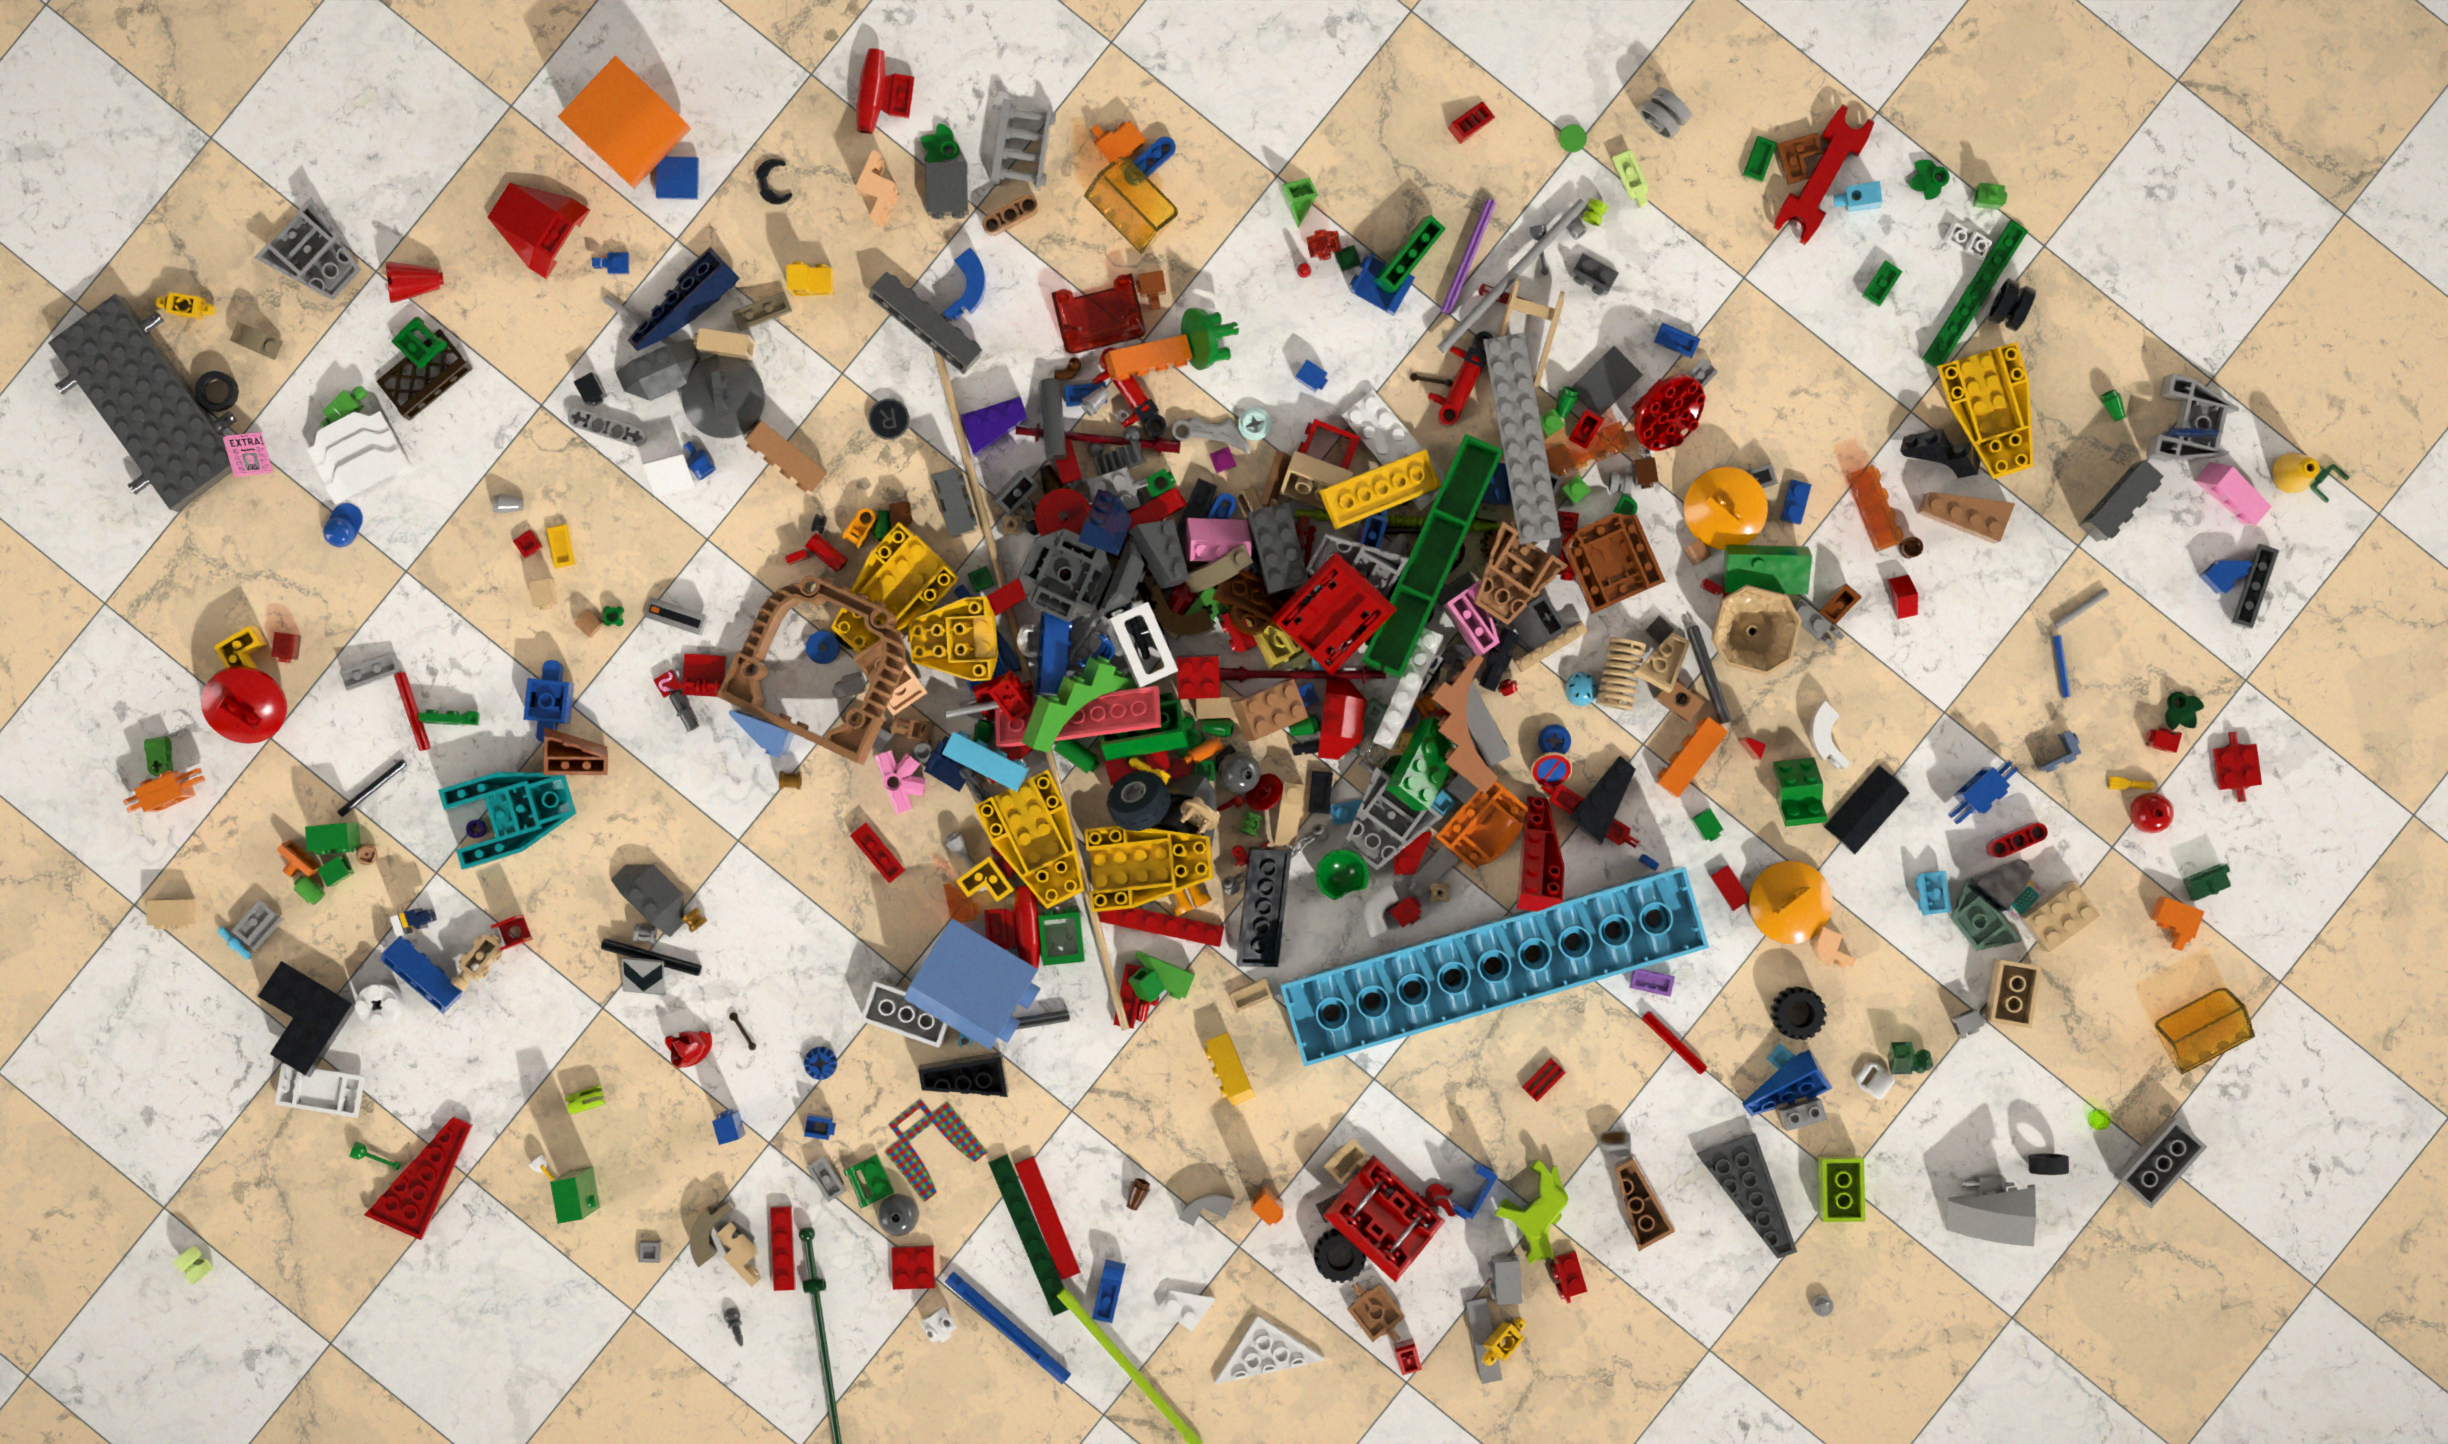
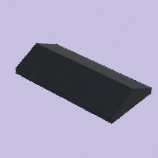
[1824,765,1910,855]

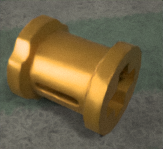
[779,771,802,790]

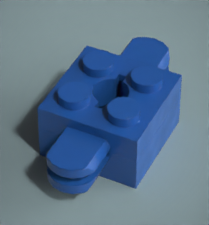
[523,660,574,743]
[1948,759,2018,824]

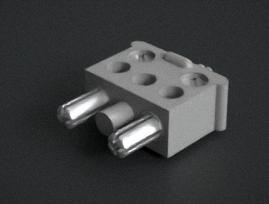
[1961,1174,2015,1195]

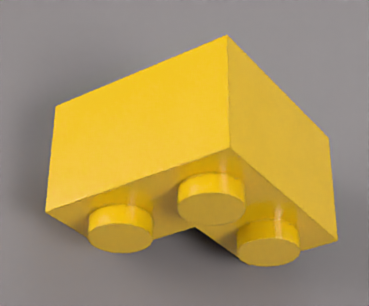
[786,261,834,296]
[213,625,267,669]
[956,856,1015,902]

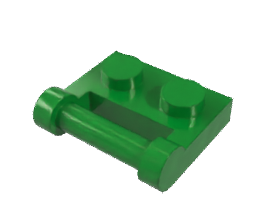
[391,316,447,369]
[843,1154,895,1209]

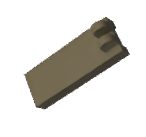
[732,291,792,332]

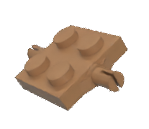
[1347,1282,1405,1344]

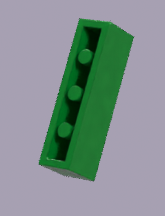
[1373,215,1446,293]

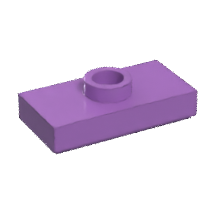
[1629,968,1675,997]

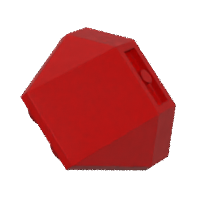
[487,183,590,279]

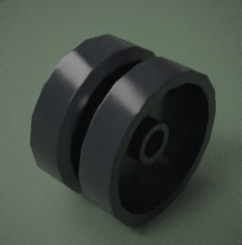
[1988,278,2036,332]

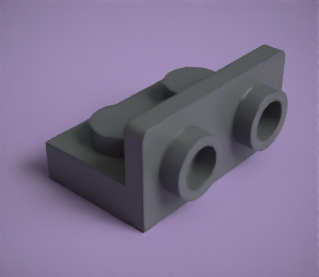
[1570,253,1619,296]

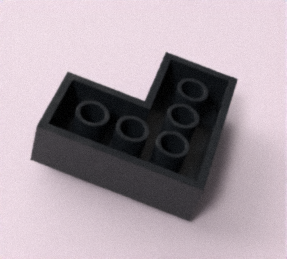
[257,961,355,1077]

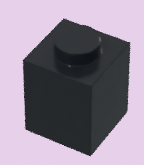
[574,372,607,407]

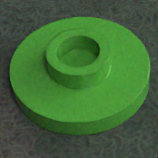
[1559,124,1587,153]

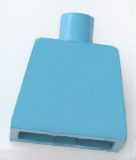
[1833,181,1882,212]

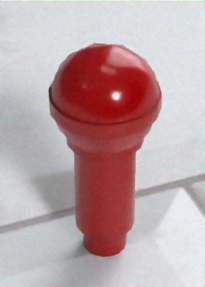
[1297,263,1311,278]

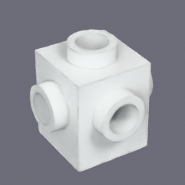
[919,1307,957,1343]

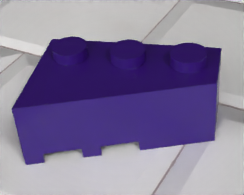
[961,397,1028,457]

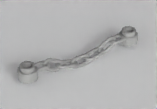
[1222,823,1330,895]

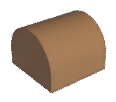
[1683,538,1711,566]
[574,609,604,638]

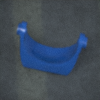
[1078,633,1115,668]

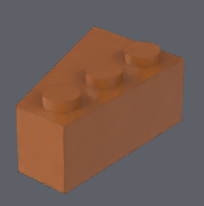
[543,727,608,775]

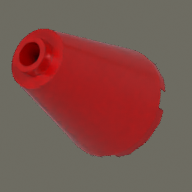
[385,261,444,303]

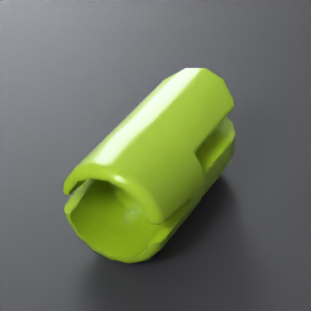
[565,1085,606,1115]

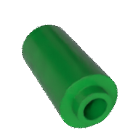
[1053,739,1100,774]

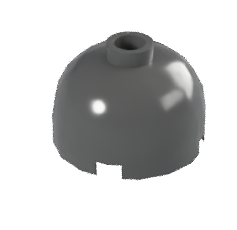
[1218,751,1261,793]
[877,1194,919,1236]

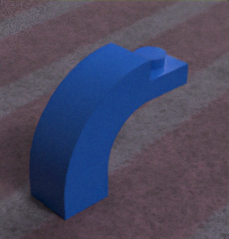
[943,248,986,321]

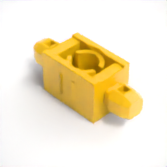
[155,292,216,320]
[1481,1317,1526,1366]

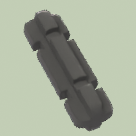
[959,766,990,802]

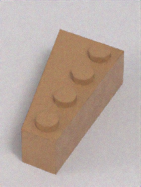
[744,419,827,492]
[1917,492,2015,544]
[1615,1154,1675,1251]

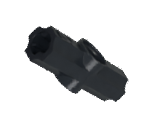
[1478,628,1520,692]

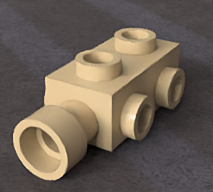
[450,934,503,992]

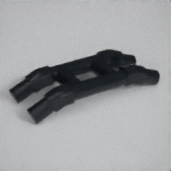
[1124,582,1171,660]

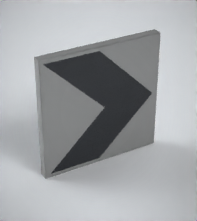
[622,957,665,995]

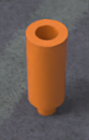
[1183,736,1224,765]

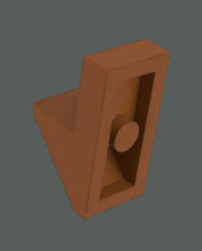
[1819,583,1862,625]

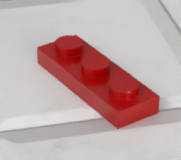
[850,822,906,883]
[1113,963,1146,1029]

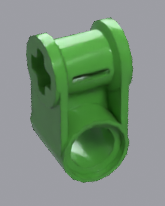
[144,736,173,776]

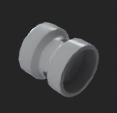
[1608,472,1632,494]

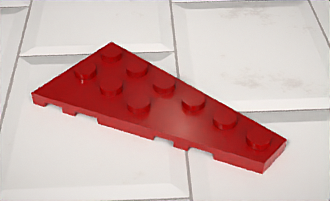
[364,1116,473,1240]

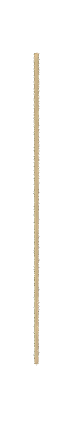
[934,352,1130,1031]

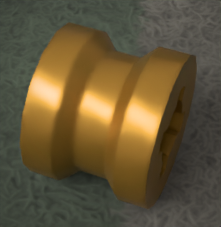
[681,907,708,933]

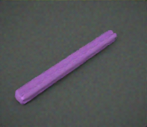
[1441,199,1496,315]

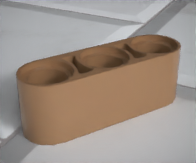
[982,195,1039,236]

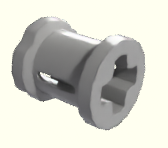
[633,924,658,945]

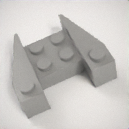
[2146,374,2239,462]

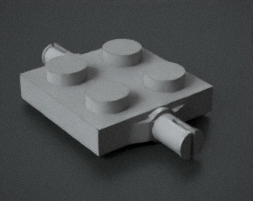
[1085,466,1149,510]

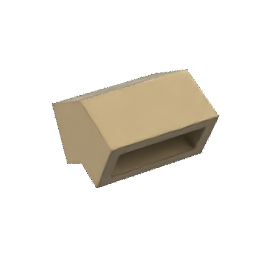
[1234,486,1264,519]

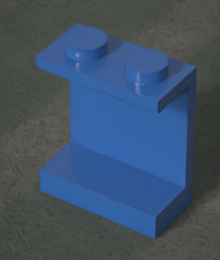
[1350,253,1415,316]
[1451,1161,1498,1220]

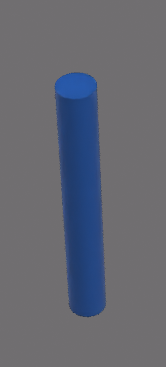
[2053,635,2071,698]

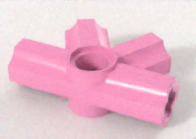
[875,750,926,814]

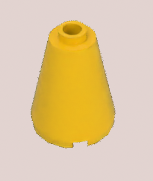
[2272,452,2320,493]

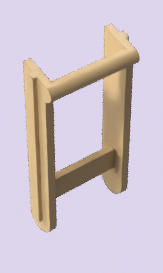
[1487,278,1565,388]

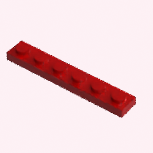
[1099,908,1224,947]

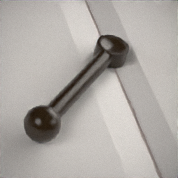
[1410,373,1453,387]
[729,1012,756,1051]

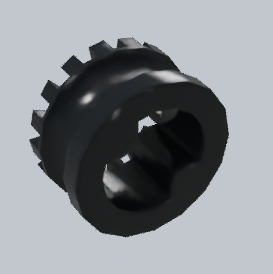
[811,514,827,534]

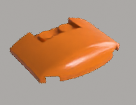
[1436,780,1528,869]

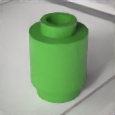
[293,875,325,905]

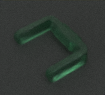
[2310,464,2349,503]

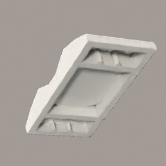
[275,1063,365,1118]

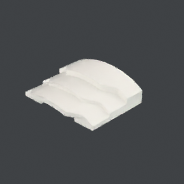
[307,411,411,505]

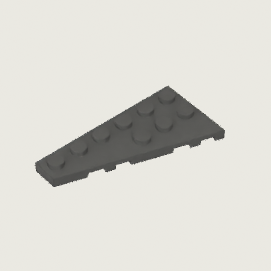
[1696,1133,1797,1259]

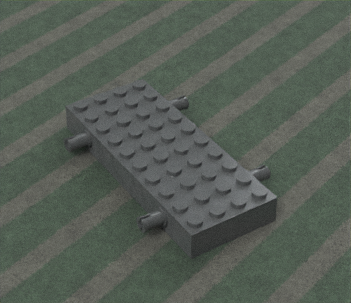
[48,294,237,512]

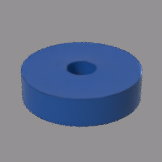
[806,631,840,664]

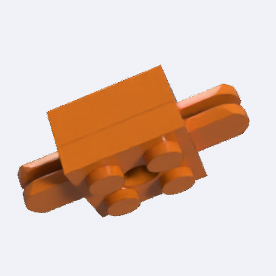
[123,768,206,813]

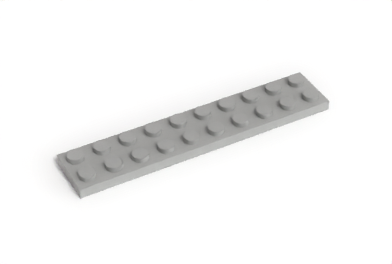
[1483,332,1561,545]

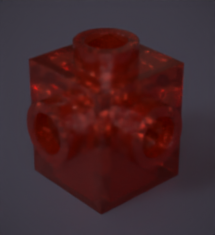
[1306,229,1342,261]

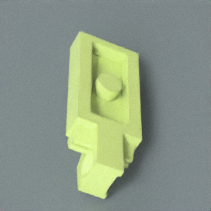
[1611,149,1648,208]

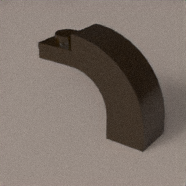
[1150,585,1216,636]

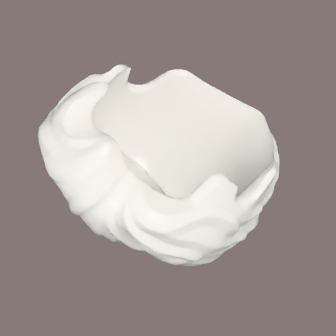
[1016,623,1040,658]

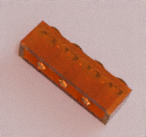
[1846,465,1904,553]

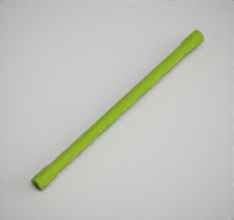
[1057,1287,1203,1444]

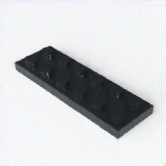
[1236,847,1292,967]

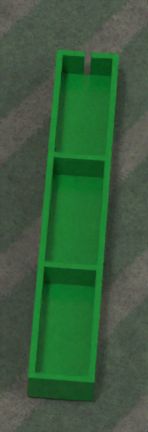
[1362,434,1504,680]

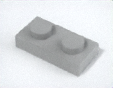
[806,1155,847,1202]

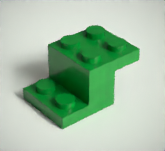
[1773,757,1827,827]

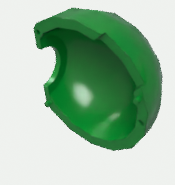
[1315,849,1369,900]

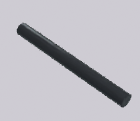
[337,759,407,817]

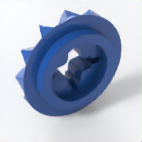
[1538,724,1571,754]
[803,1047,837,1080]

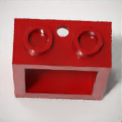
[1297,419,1361,470]

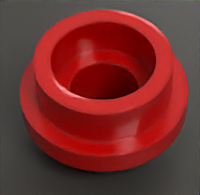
[1497,678,1518,696]

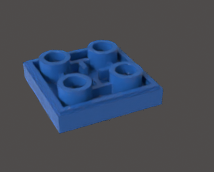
[656,156,699,200]

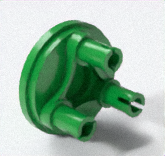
[1181,307,1239,370]

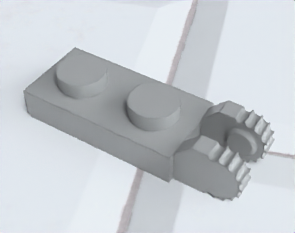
[1794,598,1844,650]

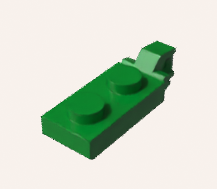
[418,709,480,726]

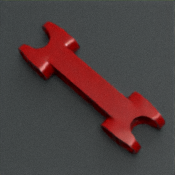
[1773,104,1874,245]

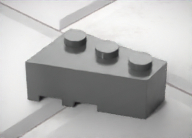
[931,468,978,538]
[1127,519,1190,589]

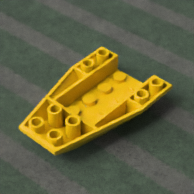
[1937,342,2033,479]
[831,522,959,654]
[974,769,1085,909]
[1085,826,1214,912]

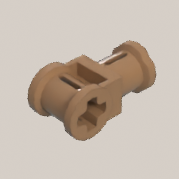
[891,716,935,743]

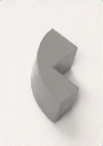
[1178,1193,1235,1226]

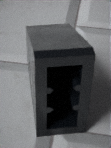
[1968,859,2034,912]

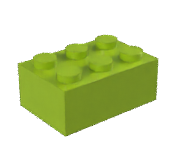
[1817,1156,1865,1222]

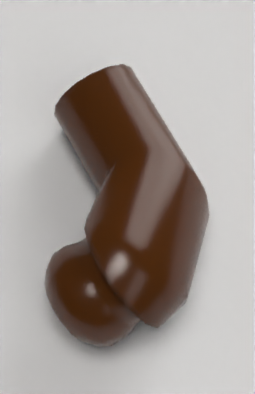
[1054,357,1081,380]

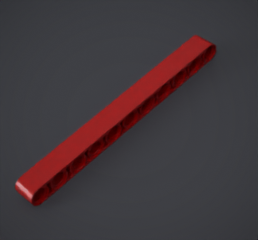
[986,487,1187,616]

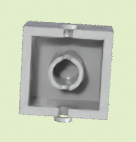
[1488,1255,1523,1305]

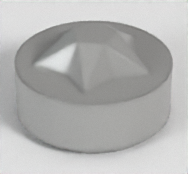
[1811,1294,1833,1316]

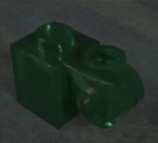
[1888,1042,1933,1074]

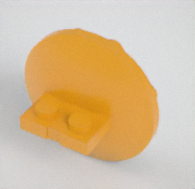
[1684,466,1768,550]
[1748,861,1832,944]

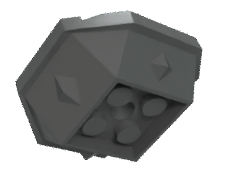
[1018,528,1112,622]

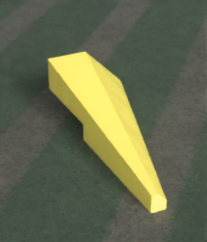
[1245,619,1304,670]

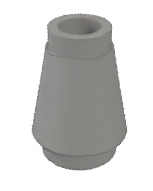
[1080,386,1110,416]
[493,494,524,514]

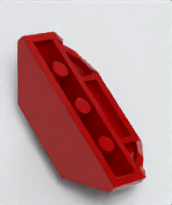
[1317,679,1366,760]

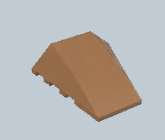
[1474,521,1568,625]

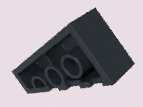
[918,1052,1009,1097]

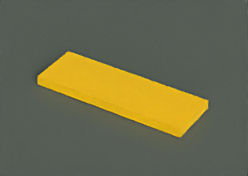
[1319,449,1442,530]

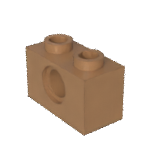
[1654,678,1705,723]

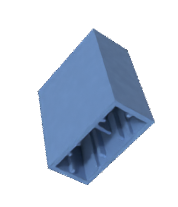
[904,919,1041,1050]

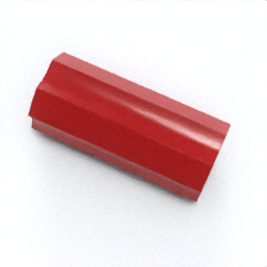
[805,533,849,573]

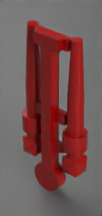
[1294,515,1316,568]

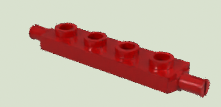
[1540,781,1639,849]

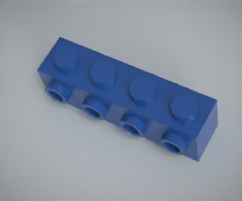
[1036,611,1072,696]
[381,936,462,1014]

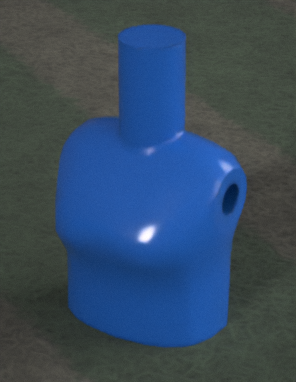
[684,441,716,481]

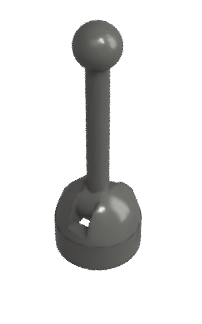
[1529,224,1549,275]

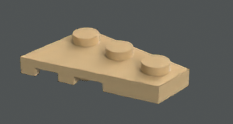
[1633,632,1690,693]

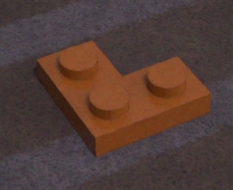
[1776,133,1823,185]

